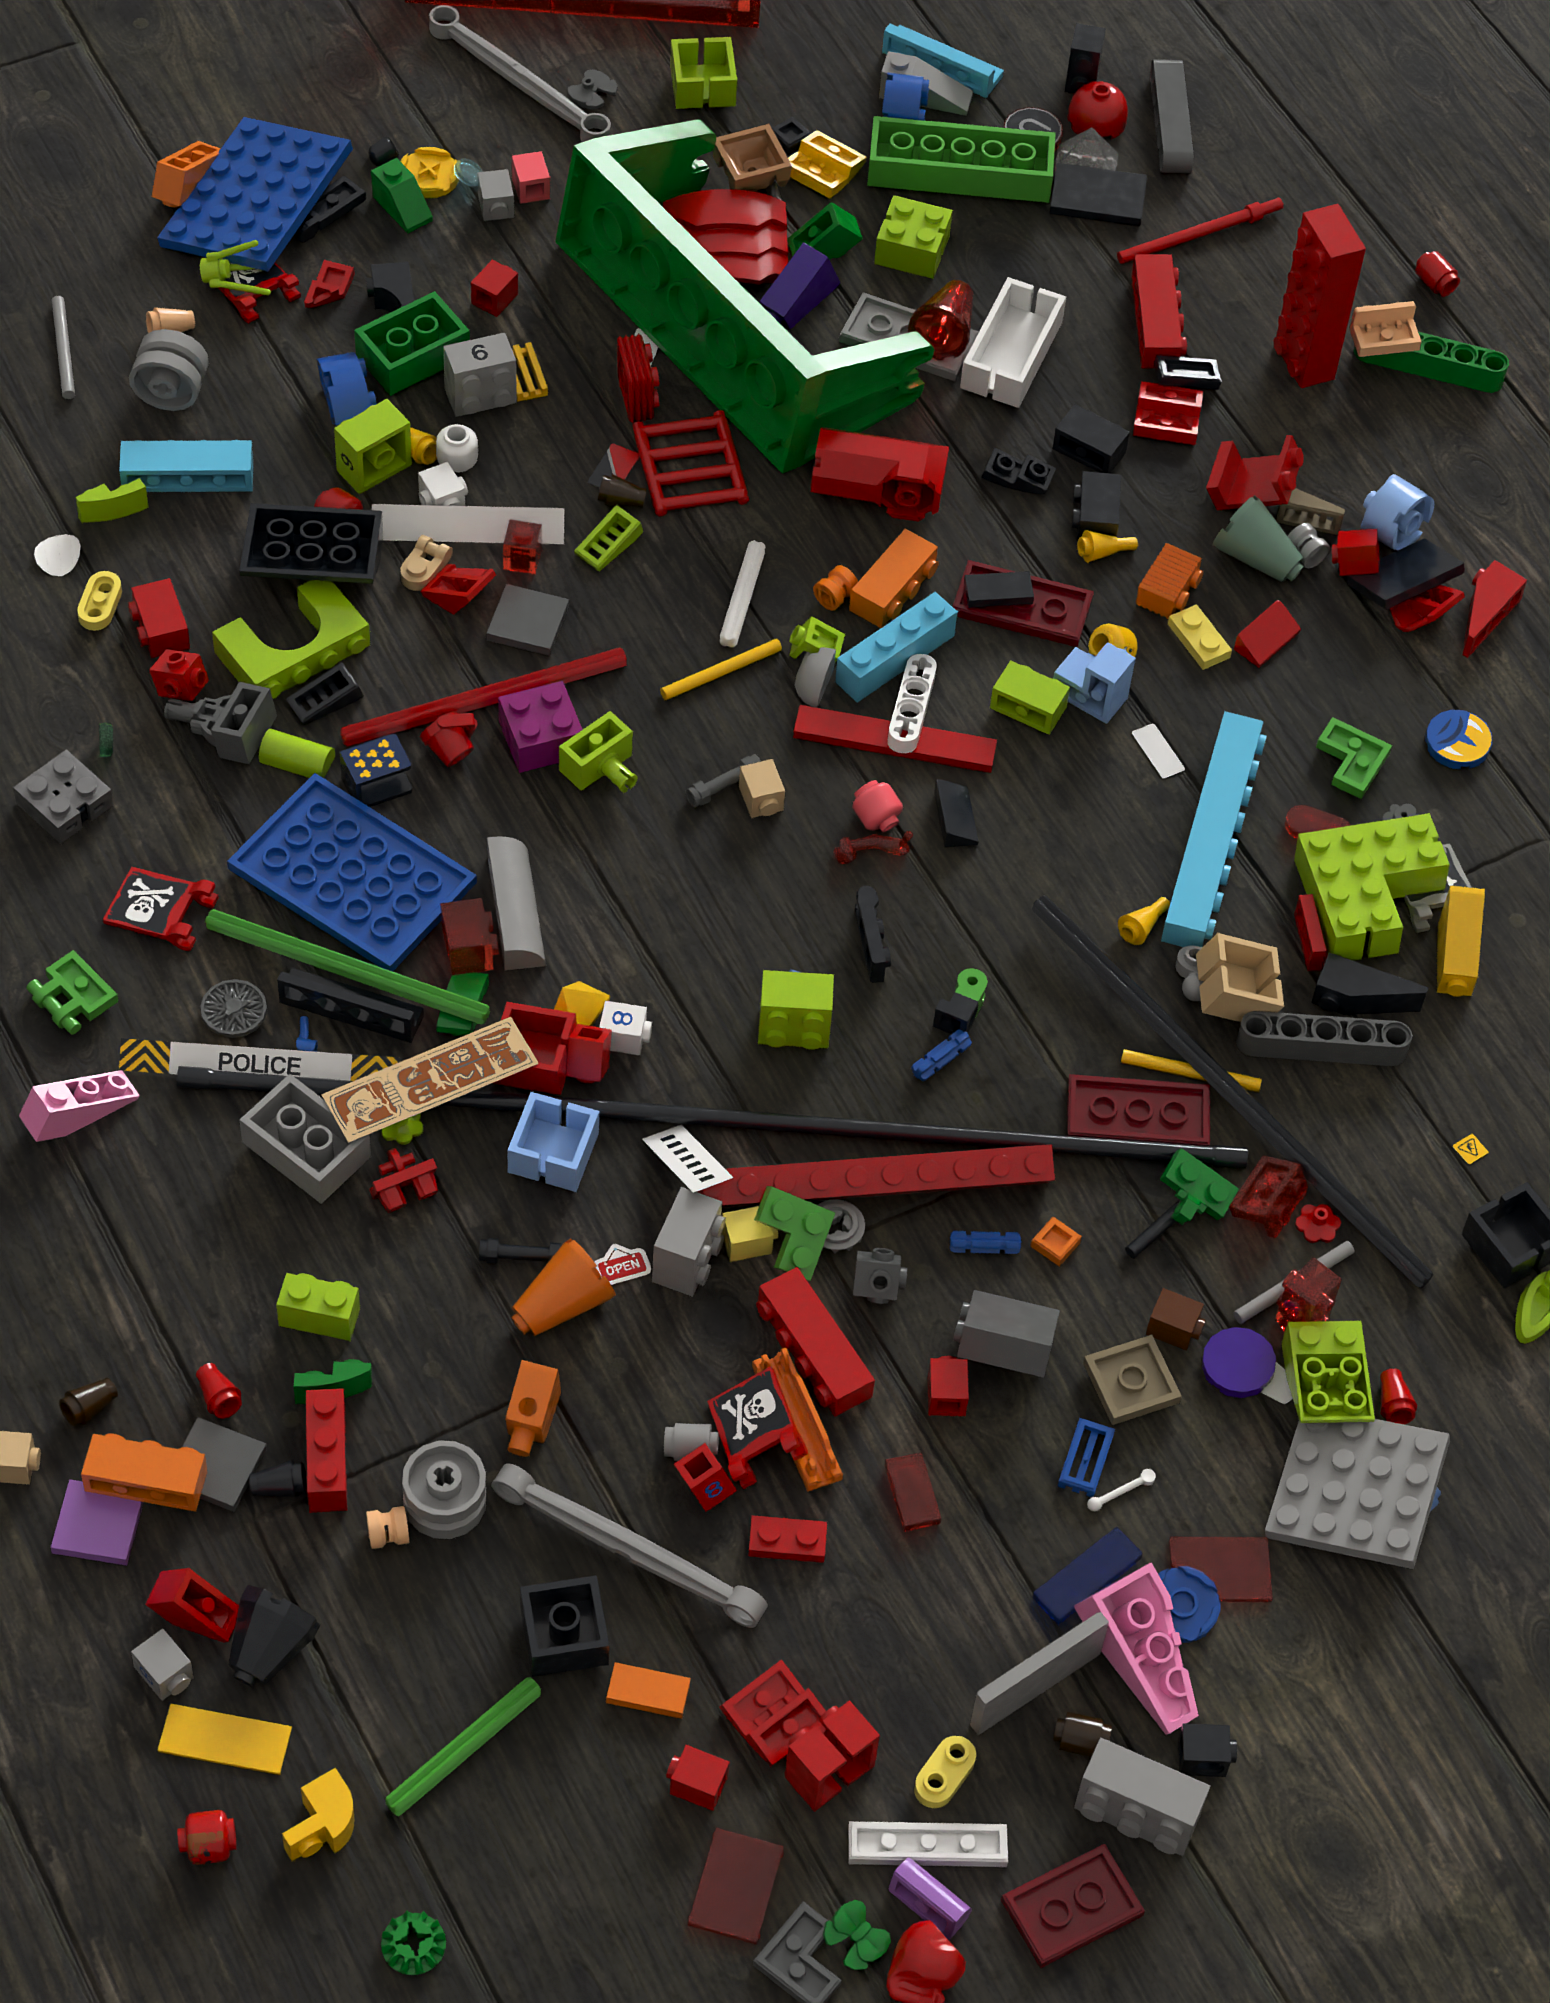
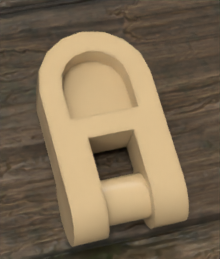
[400,535,453,591]

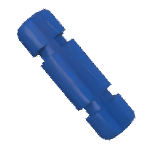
[911,1030,972,1081]
[950,1231,1021,1254]

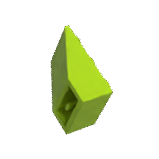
[1282,1321,1375,1423]

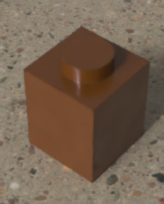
[1146,1288,1206,1351]

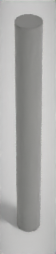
[52,296,75,399]
[1233,1241,1355,1324]

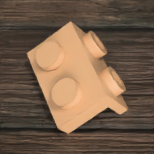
[1349,301,1422,357]

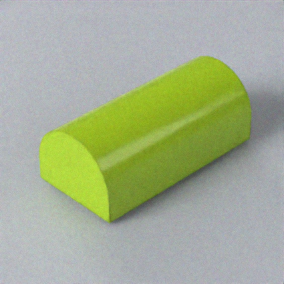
[259,728,335,778]

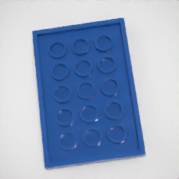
[157,117,353,271]
[227,773,477,972]

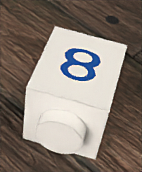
[600,1001,652,1055]

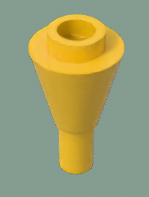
[1077,530,1138,563]
[1118,897,1170,945]

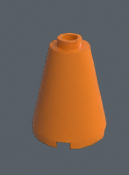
[511,1238,616,1336]

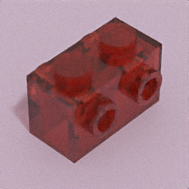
[1275,1257,1342,1332]

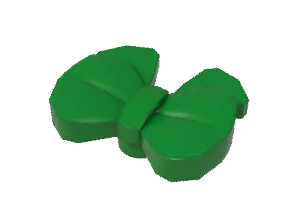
[823,1900,891,1970]

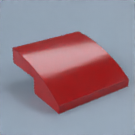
[1133,381,1203,445]
[719,1659,826,1766]

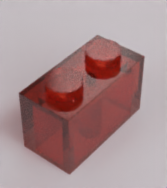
[440,898,499,975]

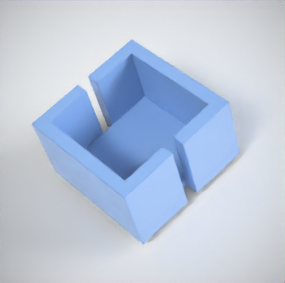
[507,1092,599,1192]

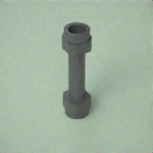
[685,754,761,807]

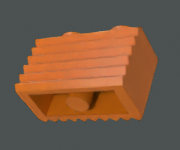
[1136,543,1203,619]

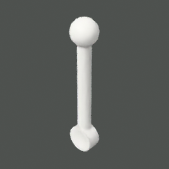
[1087,1469,1156,1512]

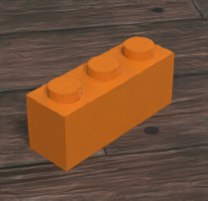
[849,529,939,628]
[81,1433,207,1512]

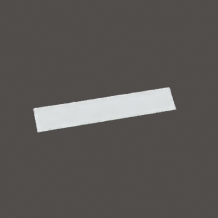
[372,504,564,544]

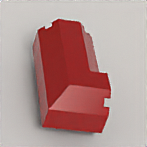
[811,427,949,522]

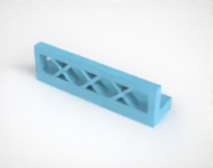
[882,24,1004,98]

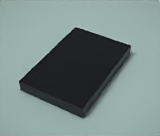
[1050,163,1147,226]
[1346,538,1465,610]

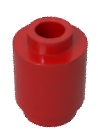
[1415,251,1460,297]

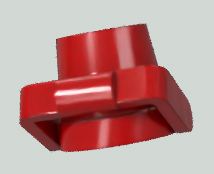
[419,711,477,767]

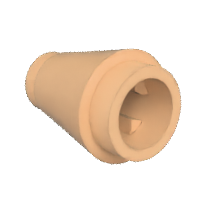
[146,308,195,333]

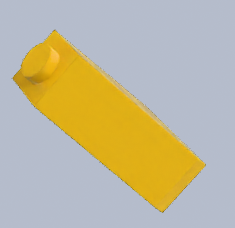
[1437,886,1485,996]

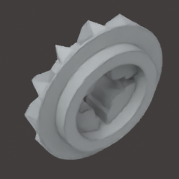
[818,1199,865,1254]

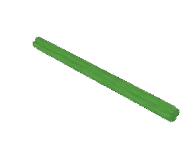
[205,909,490,1025]

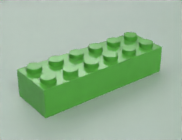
[867,116,1055,203]

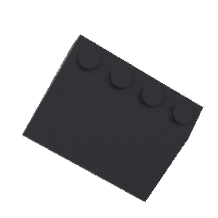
[239,503,383,584]

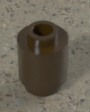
[1053,1711,1112,1757]

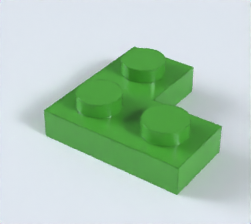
[1316,717,1392,799]
[754,1186,835,1281]

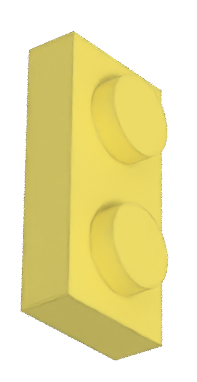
[1168,604,1232,670]

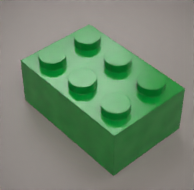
[354,291,470,396]

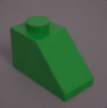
[371,158,433,234]
[787,202,863,259]

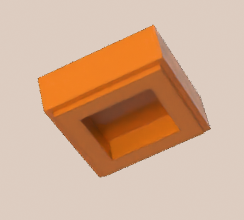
[1030,1217,1082,1267]

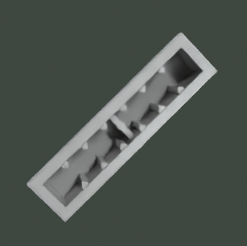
[487,836,546,970]

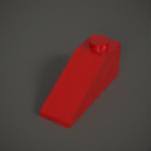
[1462,560,1527,658]

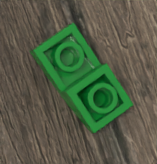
[437,970,489,1036]
[293,1359,372,1404]

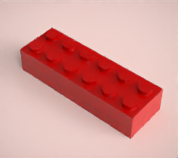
[1274,204,1366,388]

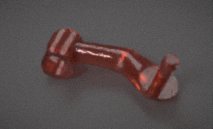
[833,831,913,864]

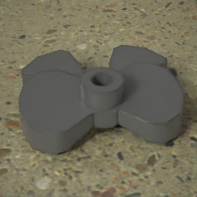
[568,69,618,109]

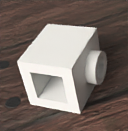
[418,462,468,506]

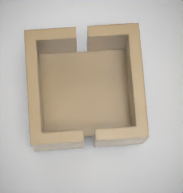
[1196,933,1284,1022]

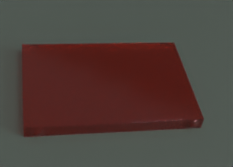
[1169,1536,1273,1603]
[688,1828,784,1944]

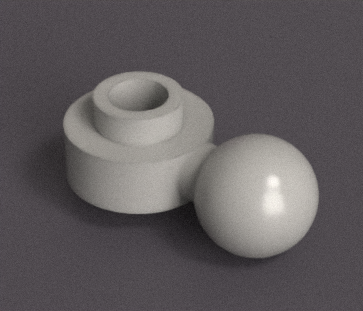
[1175,945,1204,1001]

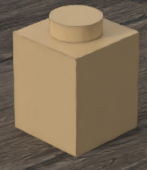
[739,759,785,818]
[0,1431,41,1484]

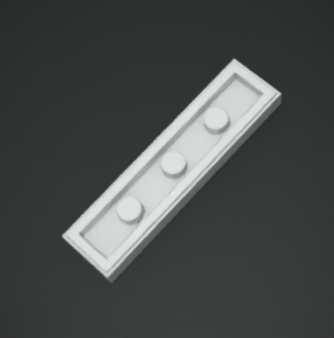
[848,1821,1008,1867]

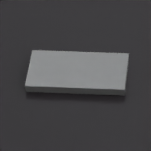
[839,292,979,381]
[970,1612,1109,1735]

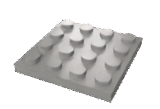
[1265,1419,1450,1569]

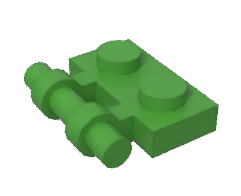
[26,950,118,1035]

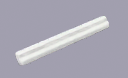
[720,540,766,648]

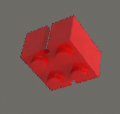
[493,1002,577,1095]
[785,1700,880,1812]

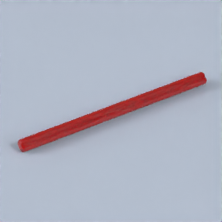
[340,648,627,746]

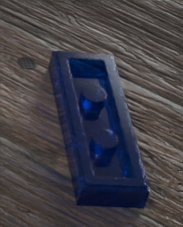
[1032,1527,1143,1625]

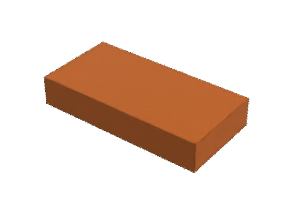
[606,1662,691,1719]

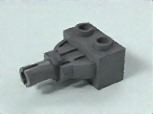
[164,682,277,764]

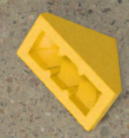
[554,981,610,1026]

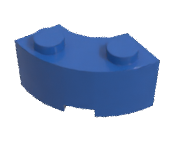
[316,352,377,425]

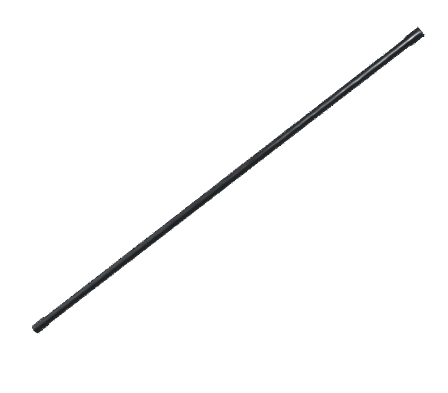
[177,1066,1248,1169]

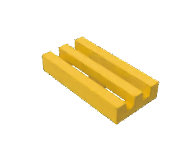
[512,342,548,402]

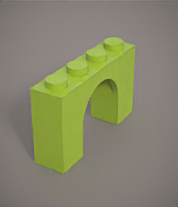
[212,580,370,699]

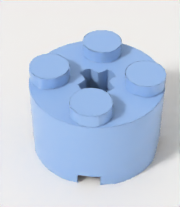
[1361,474,1434,551]

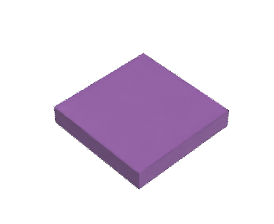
[51,1479,144,1565]

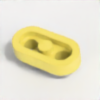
[77,571,122,631]
[914,1736,976,1808]

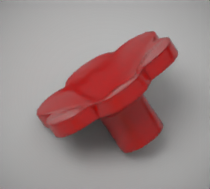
[1295,1204,1341,1243]

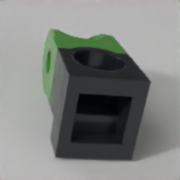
[932,968,988,1034]

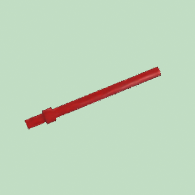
[1117,198,1283,264]

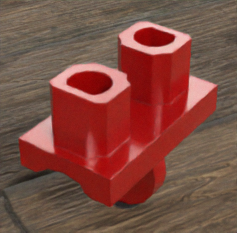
[369,1148,438,1213]

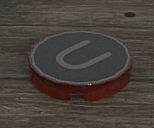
[1003,107,1063,151]

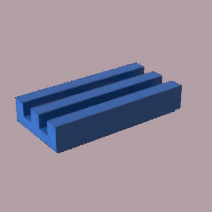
[1057,1418,1115,1497]

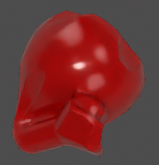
[886,1920,966,2003]

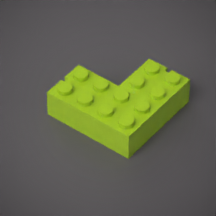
[1294,813,1450,960]

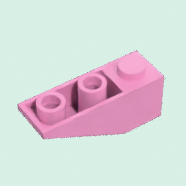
[19,1070,140,1142]

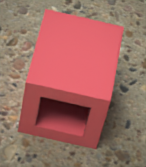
[512,151,550,204]

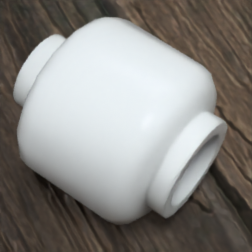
[436,424,478,473]

